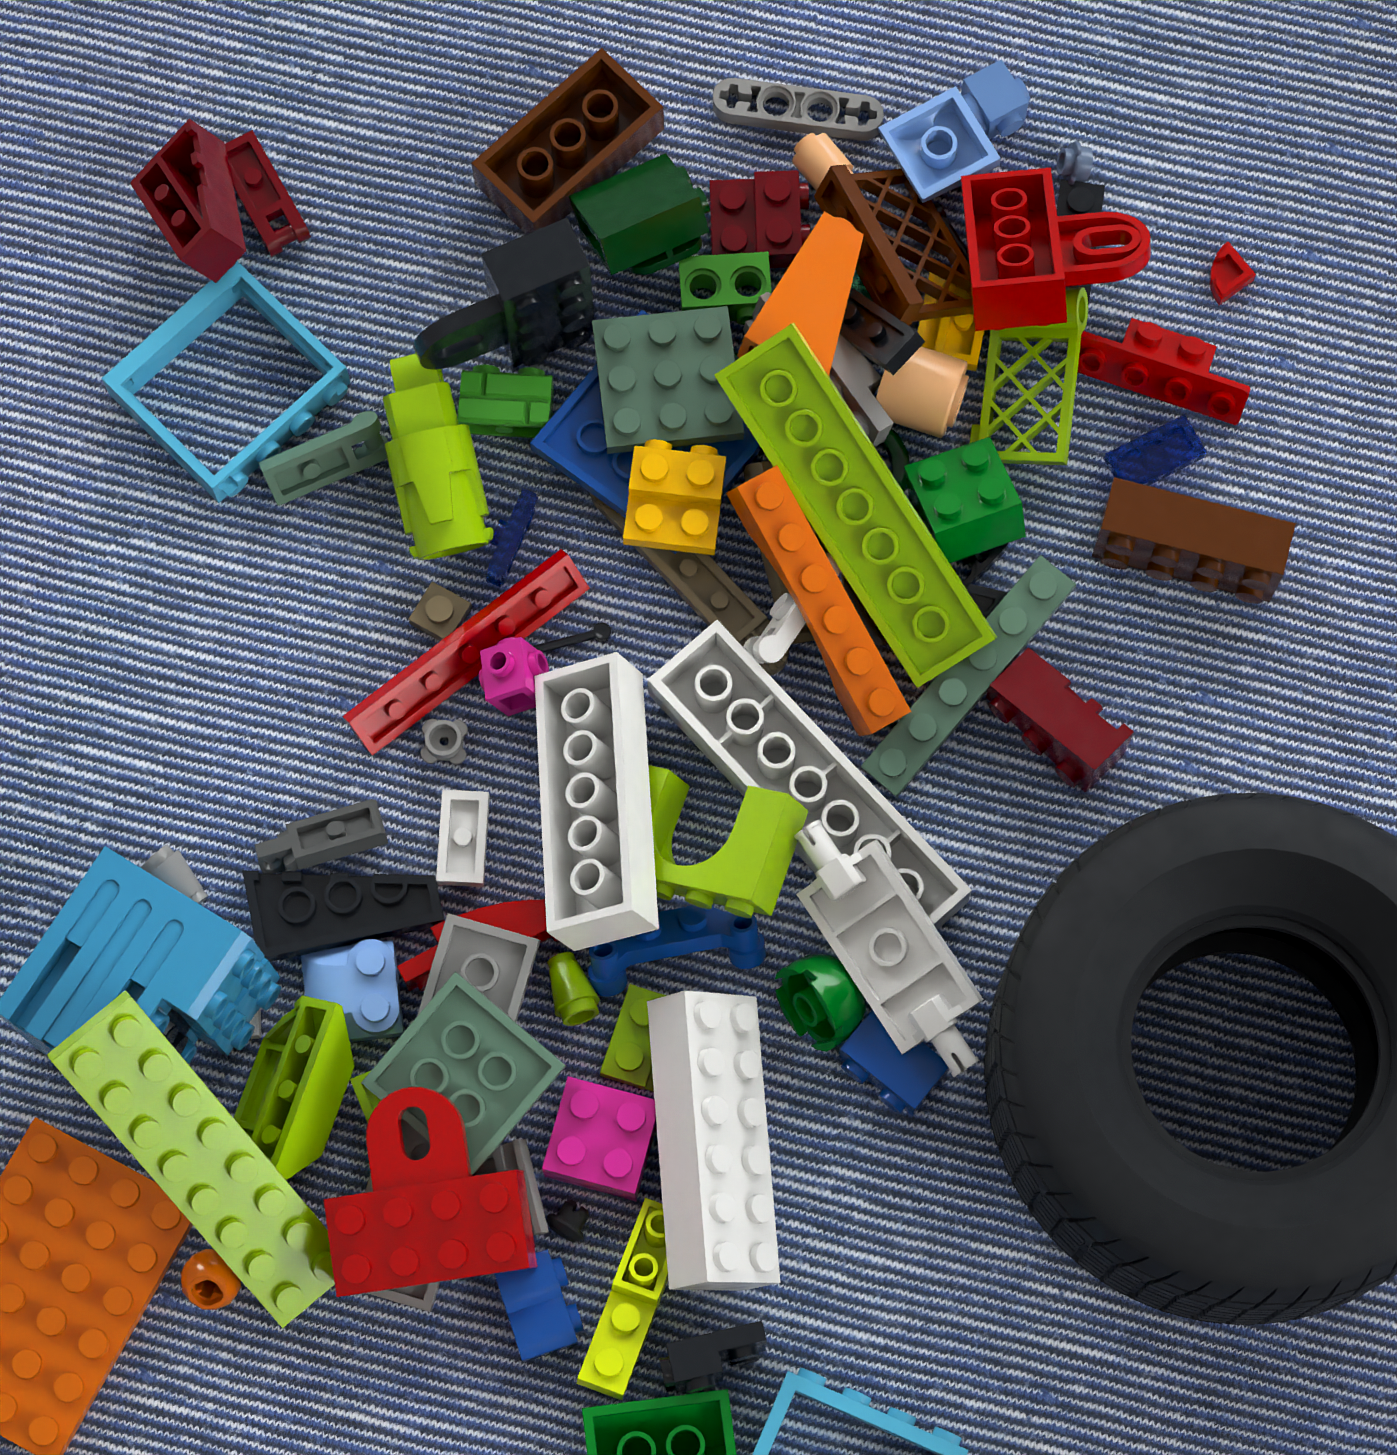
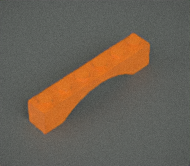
[726,465,911,736]

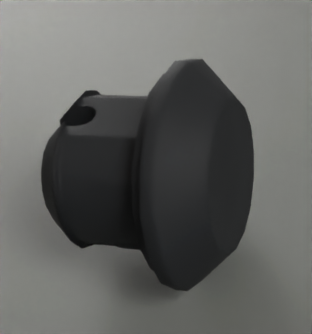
[547,1200,589,1242]

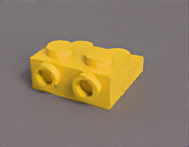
[623,439,726,555]

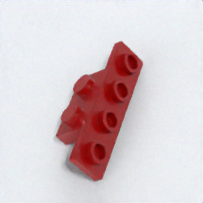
[1077,318,1251,425]

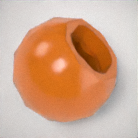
[181,1249,241,1310]

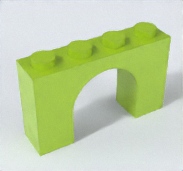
[648,765,808,918]

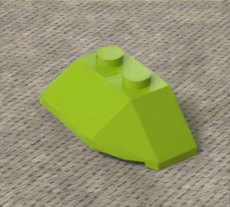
[233,995,355,1180]

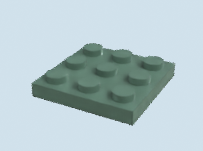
[592,306,744,454]
[361,972,566,1176]

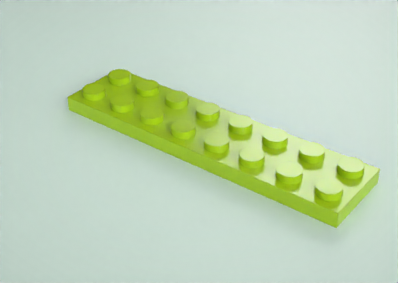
[714,323,997,688]
[47,990,335,1328]

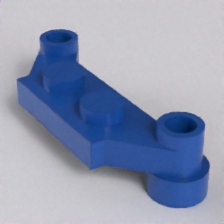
[588,905,766,997]

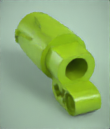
[382,353,494,560]

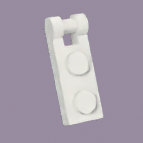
[743,553,841,664]

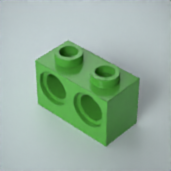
[679,252,771,325]

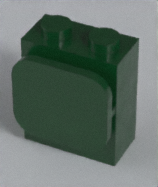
[569,153,710,276]

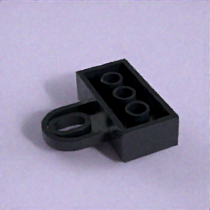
[413,218,595,370]

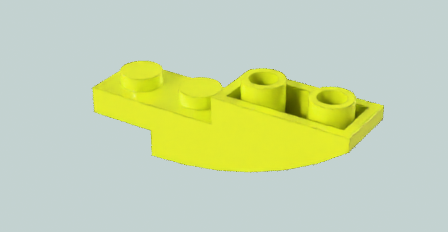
[576,1198,668,1400]

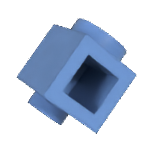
[961,59,1030,139]

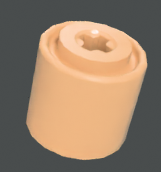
[876,346,969,438]

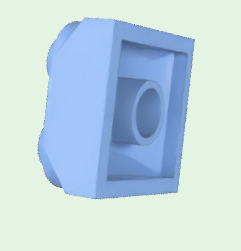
[878,86,1001,203]
[301,939,404,1043]

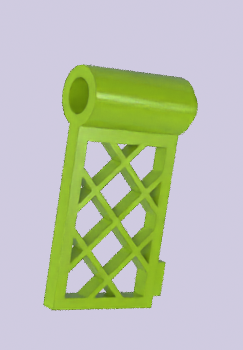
[970,287,1088,466]

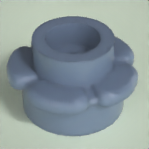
[1056,141,1093,184]

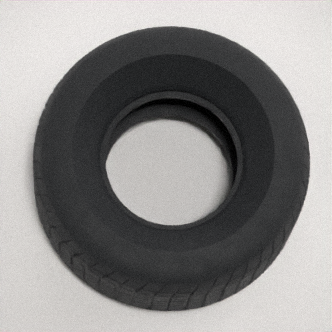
[984,793,1397,1325]

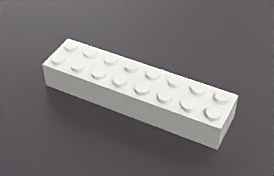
[647,620,972,930]

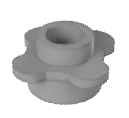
[420,719,468,765]

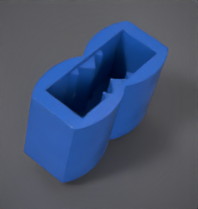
[494,1249,584,1363]

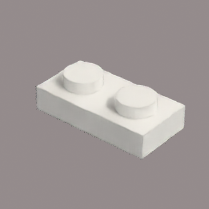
[436,790,490,887]

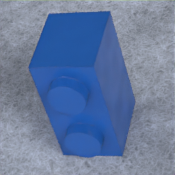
[838,1010,949,1116]

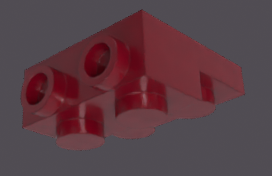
[709,170,810,268]

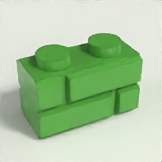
[458,364,554,438]

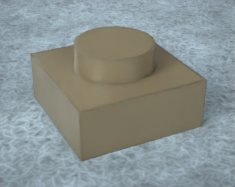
[408,581,472,641]

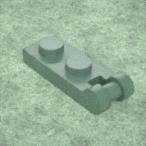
[258,411,389,506]

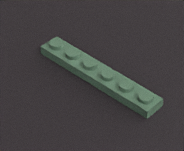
[860,555,1076,798]

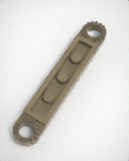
[590,493,789,676]

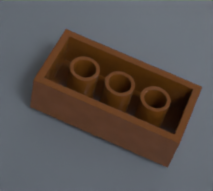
[471,48,664,234]
[1092,477,1296,604]

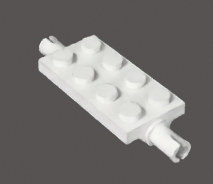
[794,819,984,1077]

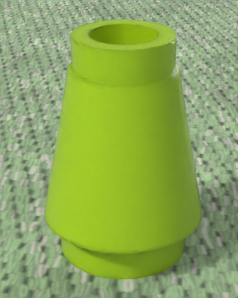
[547,952,600,1026]

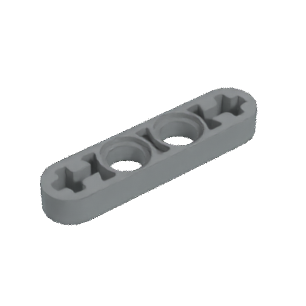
[713,78,884,141]

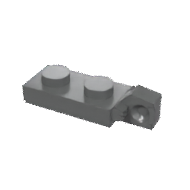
[254,799,389,874]

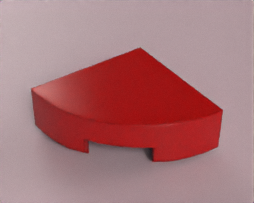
[1209,242,1256,305]

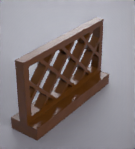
[814,164,973,326]

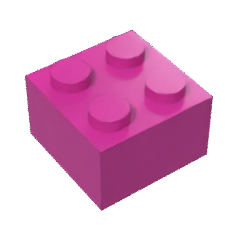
[542,1076,657,1201]

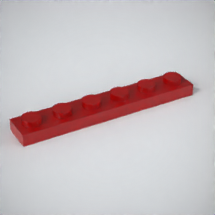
[342,549,590,756]

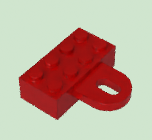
[961,167,1151,331]
[323,1087,538,1297]

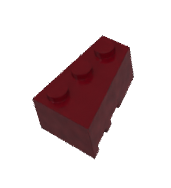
[130,118,246,283]
[986,647,1134,793]

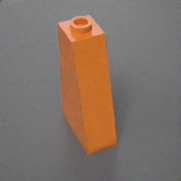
[737,211,864,376]

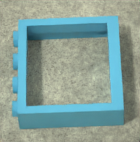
[101,261,351,503]
[752,1368,969,1455]

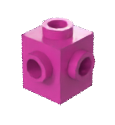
[479,637,549,716]

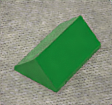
[582,1389,737,1455]

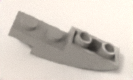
[752,292,894,447]

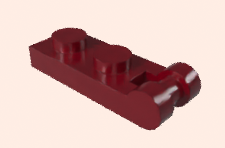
[225,130,311,258]

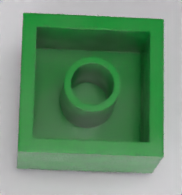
[904,437,1026,563]

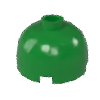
[775,954,866,1052]

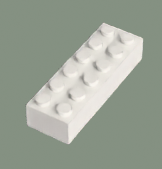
[534,652,659,951]
[647,990,780,1291]

